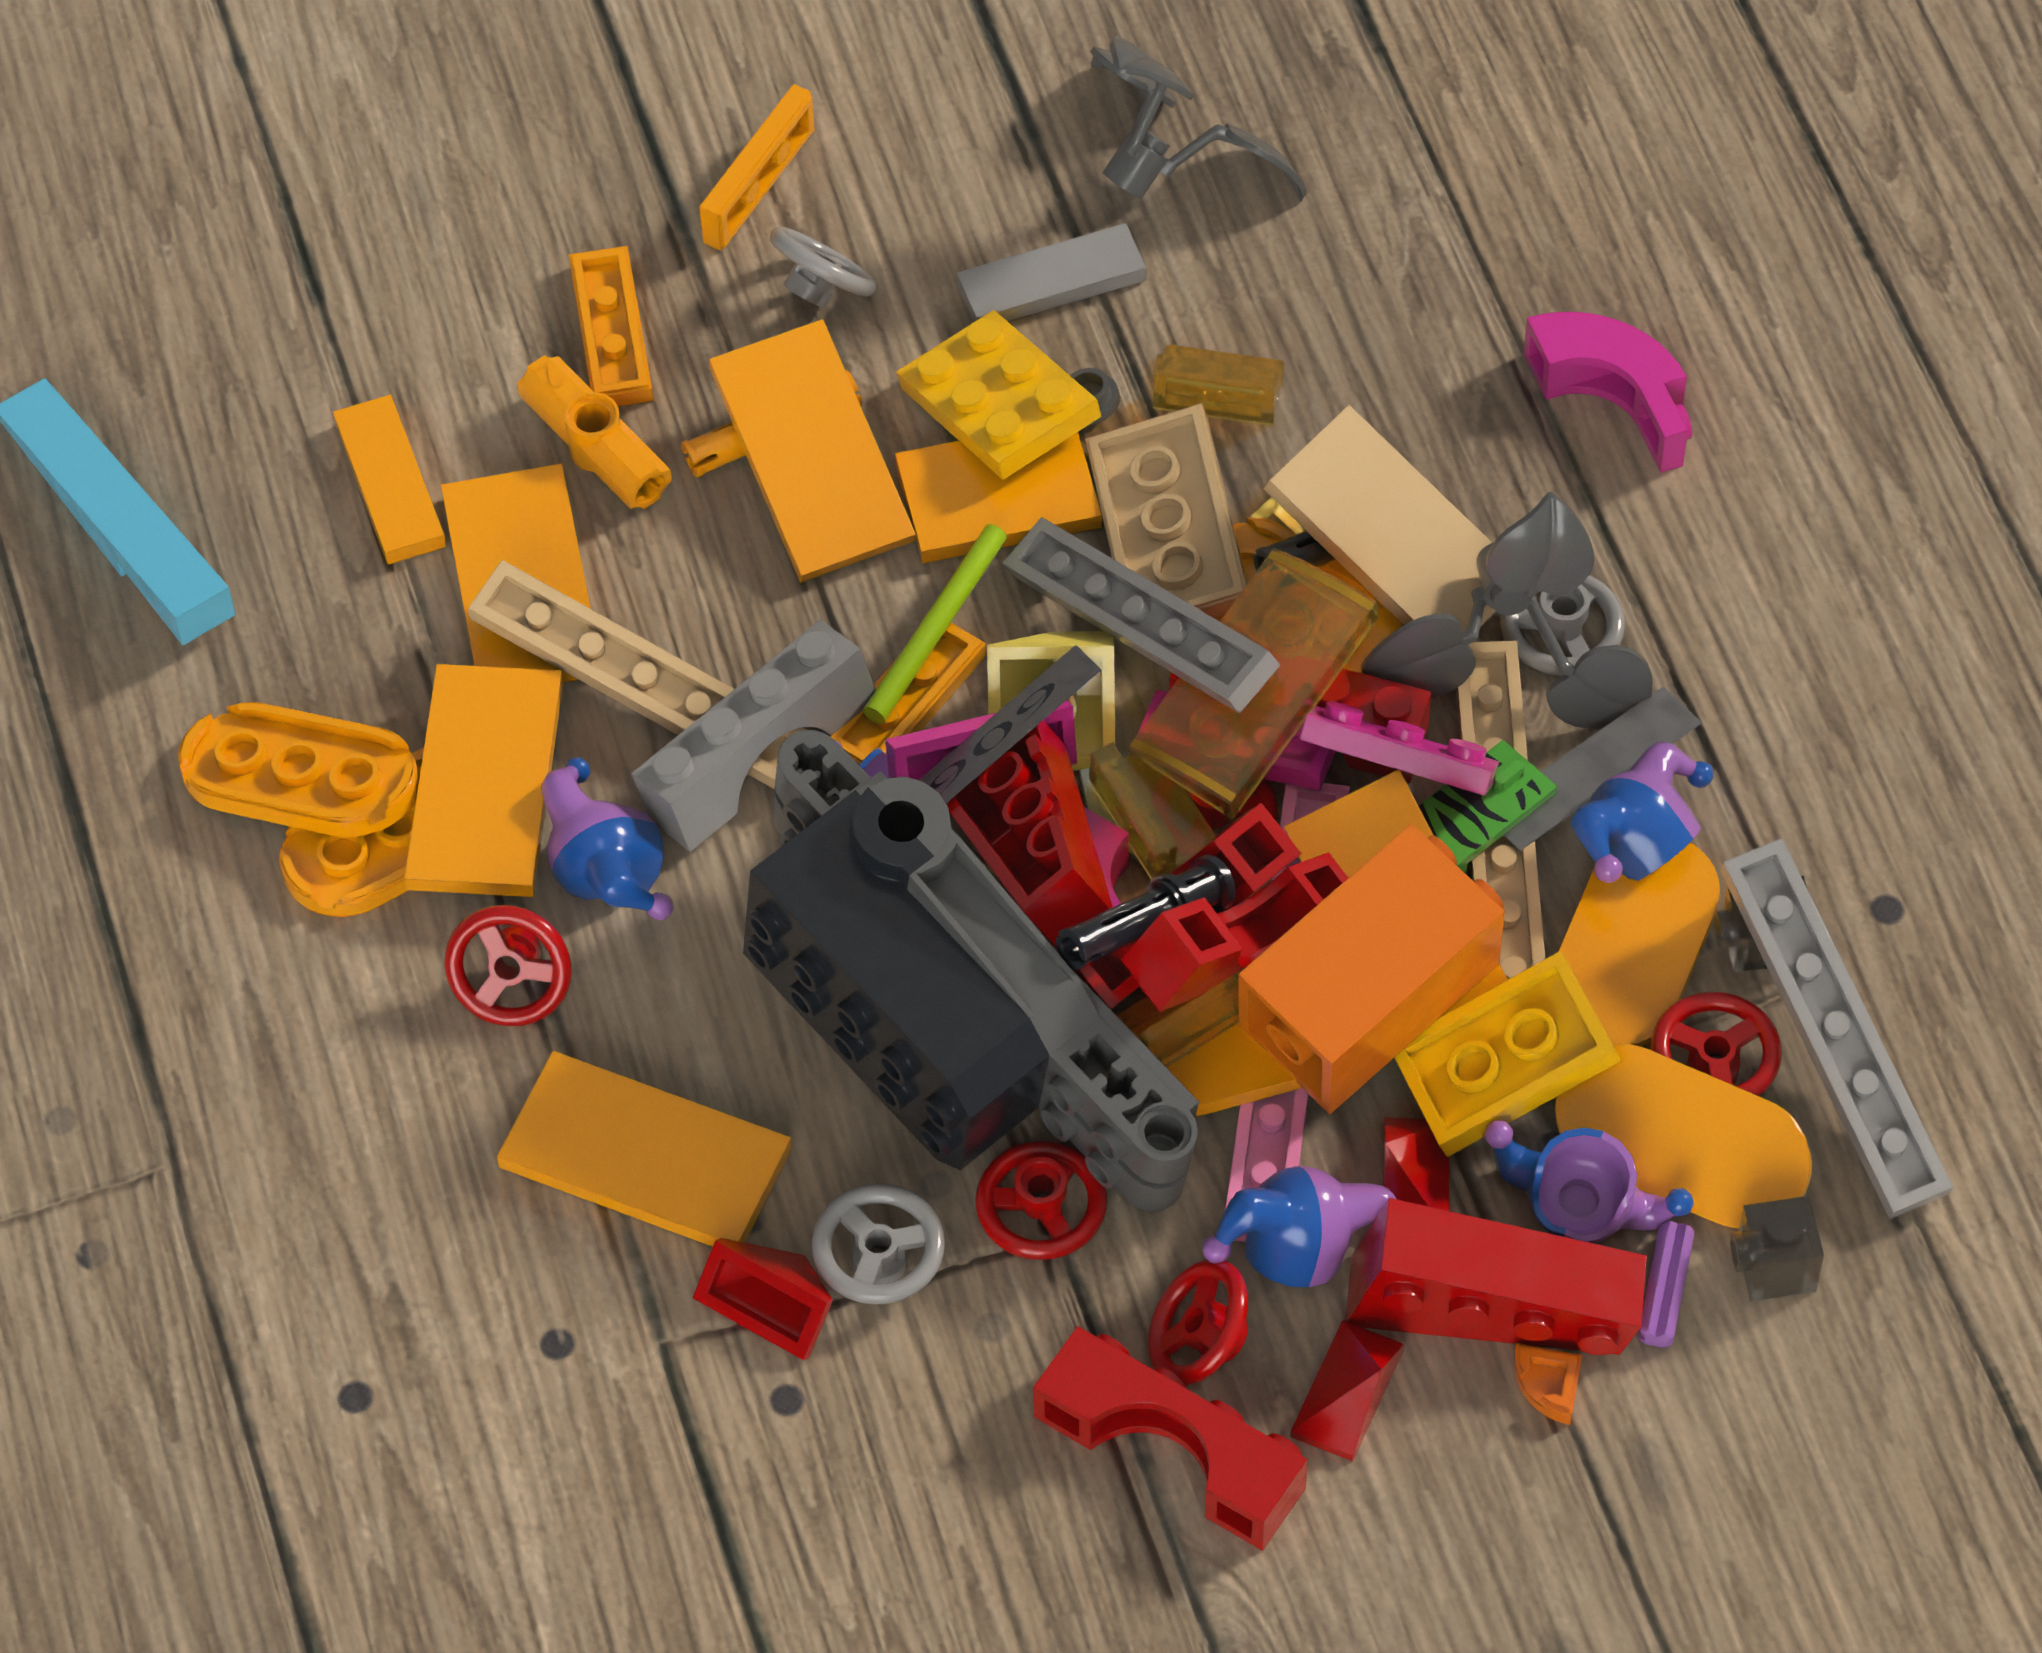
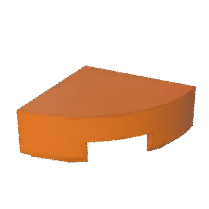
[1514,1343,1582,1425]

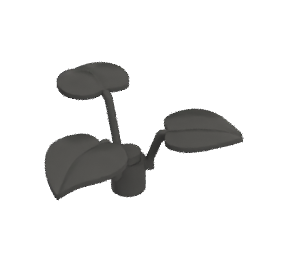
[1090,35,1307,201]
[1361,492,1653,729]

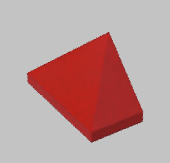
[1382,1117,1449,1211]
[692,1238,833,1361]
[1290,1320,1404,1461]

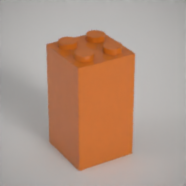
[1238,823,1505,1114]

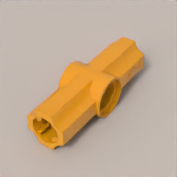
[517,355,672,510]

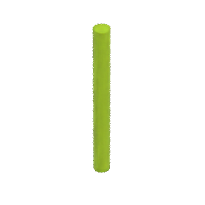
[863,524,1007,724]

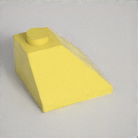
[987,631,1116,770]

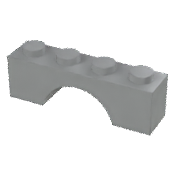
[631,619,876,852]

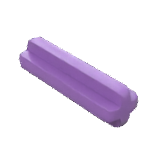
[1638,1221,1694,1348]

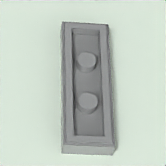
[957,223,1147,322]

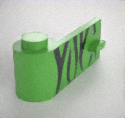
[1418,740,1558,874]

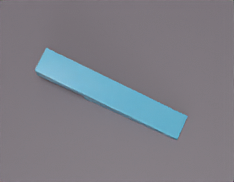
[0,378,236,646]

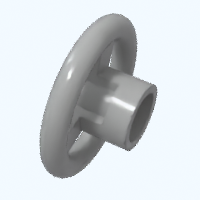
[770,227,877,308]
[1500,575,1625,676]
[812,1184,945,1304]

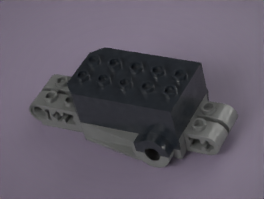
[743,730,1199,1212]

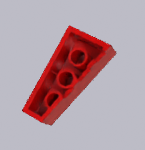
[946,720,1113,948]
[1345,1198,1647,1355]

